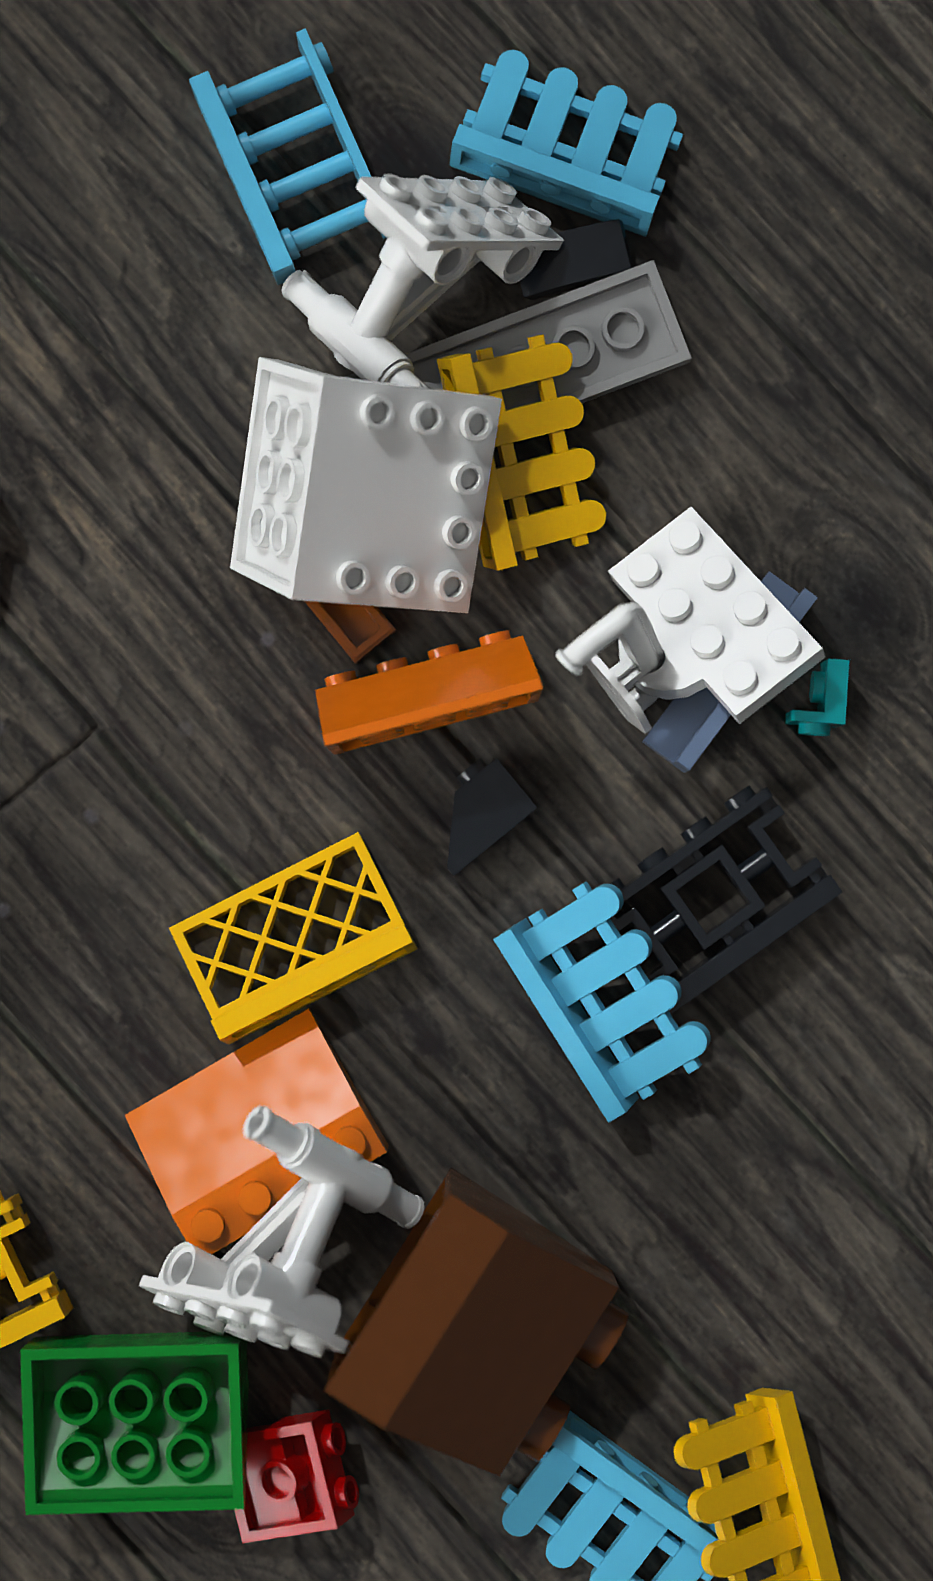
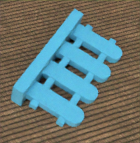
[449,50,683,237]
[493,881,711,1123]
[501,1411,737,1581]

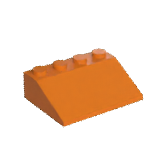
[315,630,543,755]
[125,1008,389,1254]

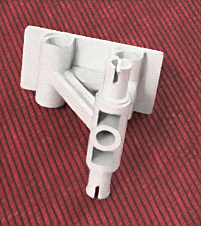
[282,174,564,388]
[139,1106,424,1357]

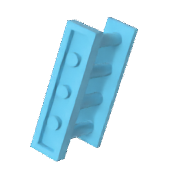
[189,28,386,285]

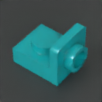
[785,659,849,736]

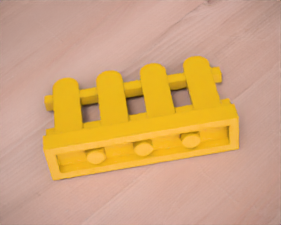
[436,334,606,571]
[674,1388,841,1581]

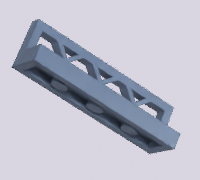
[642,571,818,773]

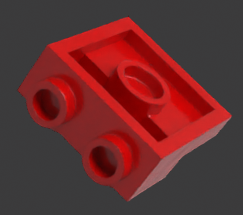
[234,1409,359,1543]

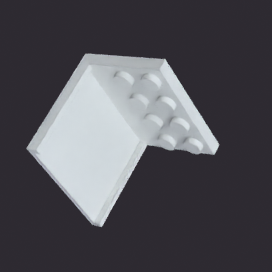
[230,357,502,613]

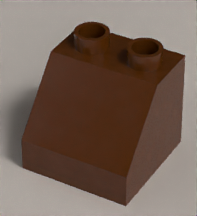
[325,1167,629,1477]

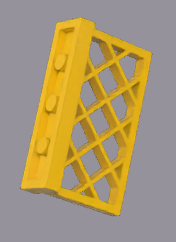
[169,832,418,1045]

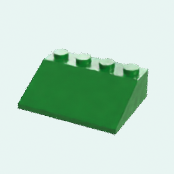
[20,1331,249,1515]

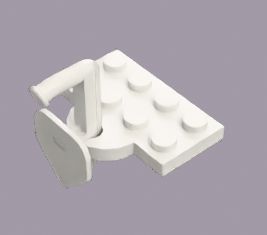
[556,507,825,734]

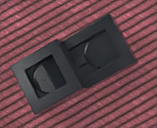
[520,219,633,300]

